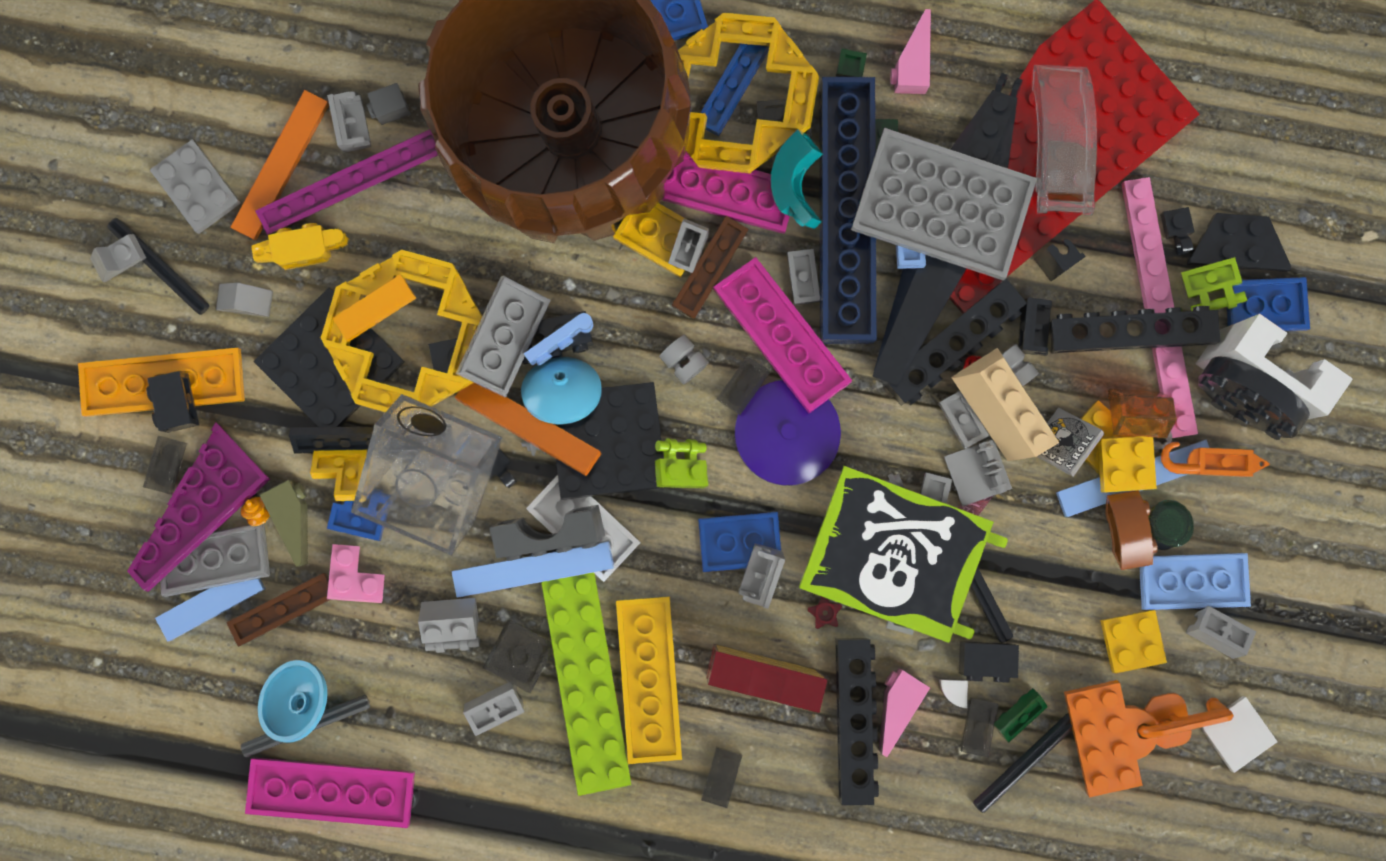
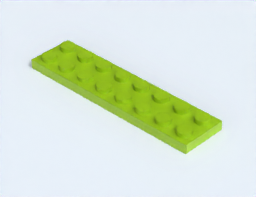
[541,572,631,796]

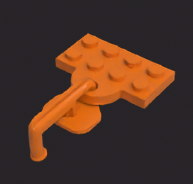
[1064,680,1234,798]

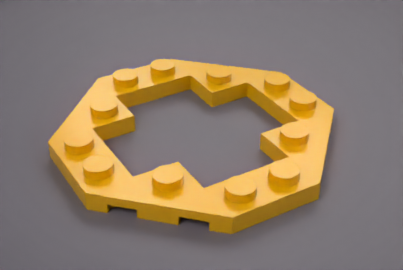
[678,13,819,174]
[321,250,482,419]

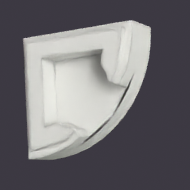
[939,679,968,708]

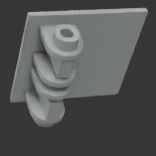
[944,439,1012,507]

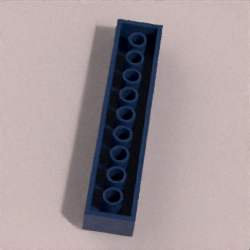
[819,77,877,344]

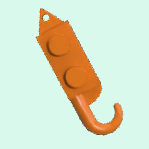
[1161,442,1270,477]

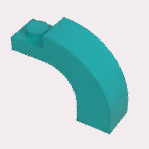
[771,129,823,229]

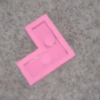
[327,544,385,603]

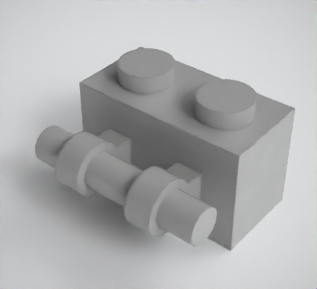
[418,598,480,653]

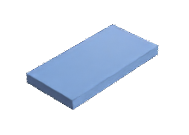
[1139,553,1251,610]

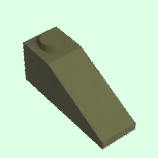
[260,480,308,567]

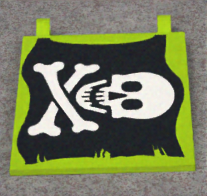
[799,466,1008,643]

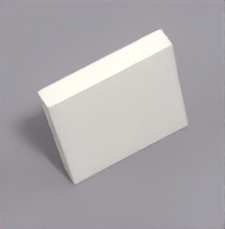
[1201,696,1277,773]

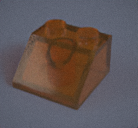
[1108,388,1177,438]

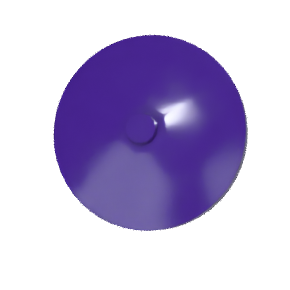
[735,380,841,486]

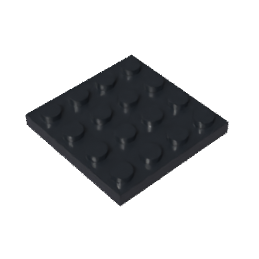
[253,287,405,427]
[554,382,667,500]

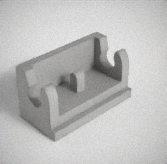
[327,92,372,153]
[739,543,785,609]
[1186,606,1256,659]
[463,680,525,736]

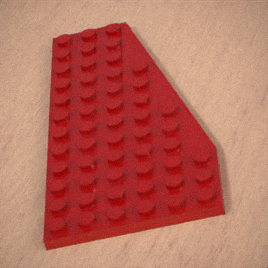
[949,0,1200,314]

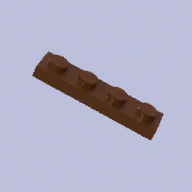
[672,216,749,320]
[226,573,331,647]

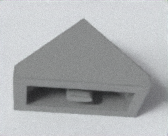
[668,219,709,273]
[216,283,273,317]

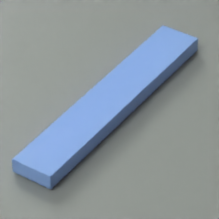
[1056,440,1209,517]
[451,541,614,598]

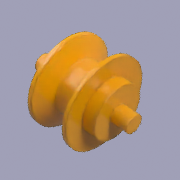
[241,497,270,526]

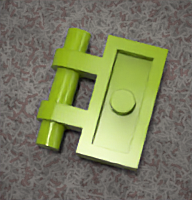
[1181,257,1247,311]
[655,438,708,488]

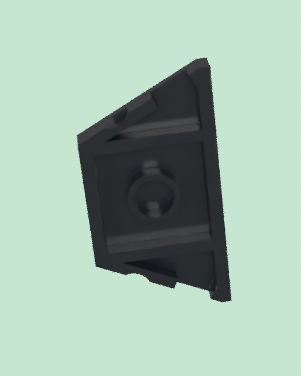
[1187,213,1291,272]

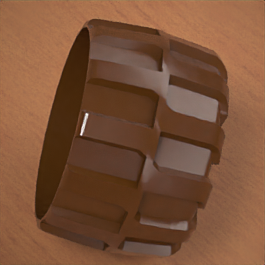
[418,0,691,244]

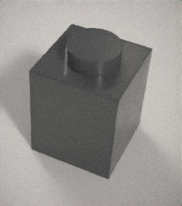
[366,83,411,125]

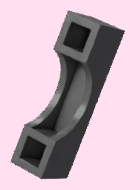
[489,505,605,561]

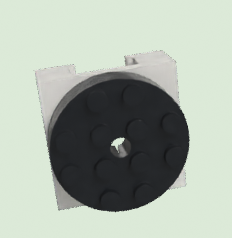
[1196,314,1353,440]

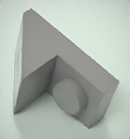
[90,234,146,282]

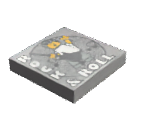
[1037,407,1104,477]

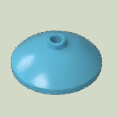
[521,357,602,424]
[258,660,327,743]

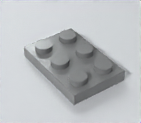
[150,139,241,234]

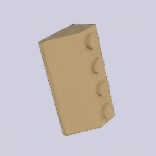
[952,348,1059,461]

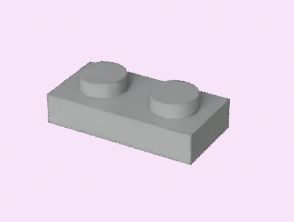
[787,249,821,305]
[938,391,989,449]

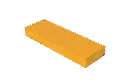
[333,274,416,342]

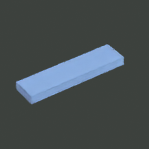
[155,578,265,642]

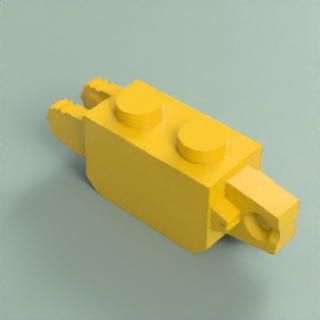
[251,223,349,270]

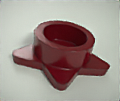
[808,596,842,629]

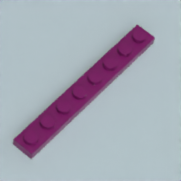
[255,129,438,235]

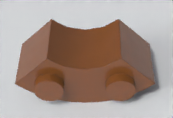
[1105,490,1157,570]

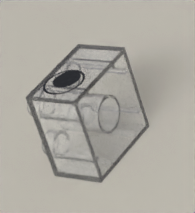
[351,394,503,556]

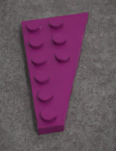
[127,422,271,592]

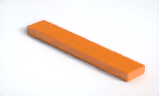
[230,90,329,241]
[455,383,601,476]

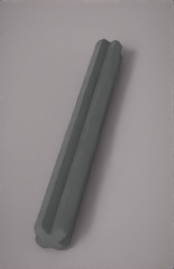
[241,695,370,757]

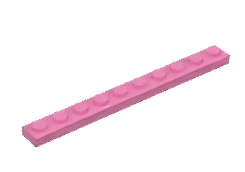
[1121,177,1198,438]

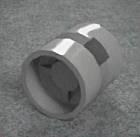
[659,334,709,385]
[1002,344,1039,386]

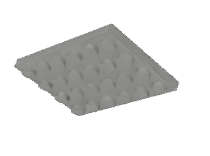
[851,128,1037,280]

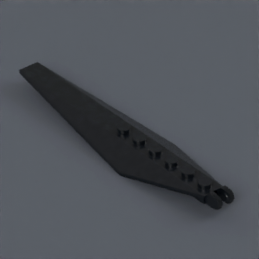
[872,73,1023,387]

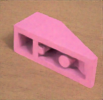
[890,9,931,94]
[879,668,930,757]

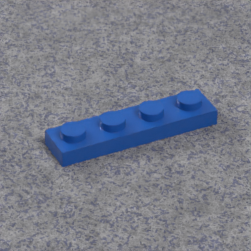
[700,44,770,136]

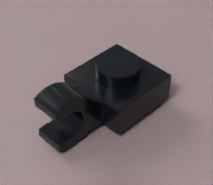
[1160,207,1195,255]
[473,441,517,488]

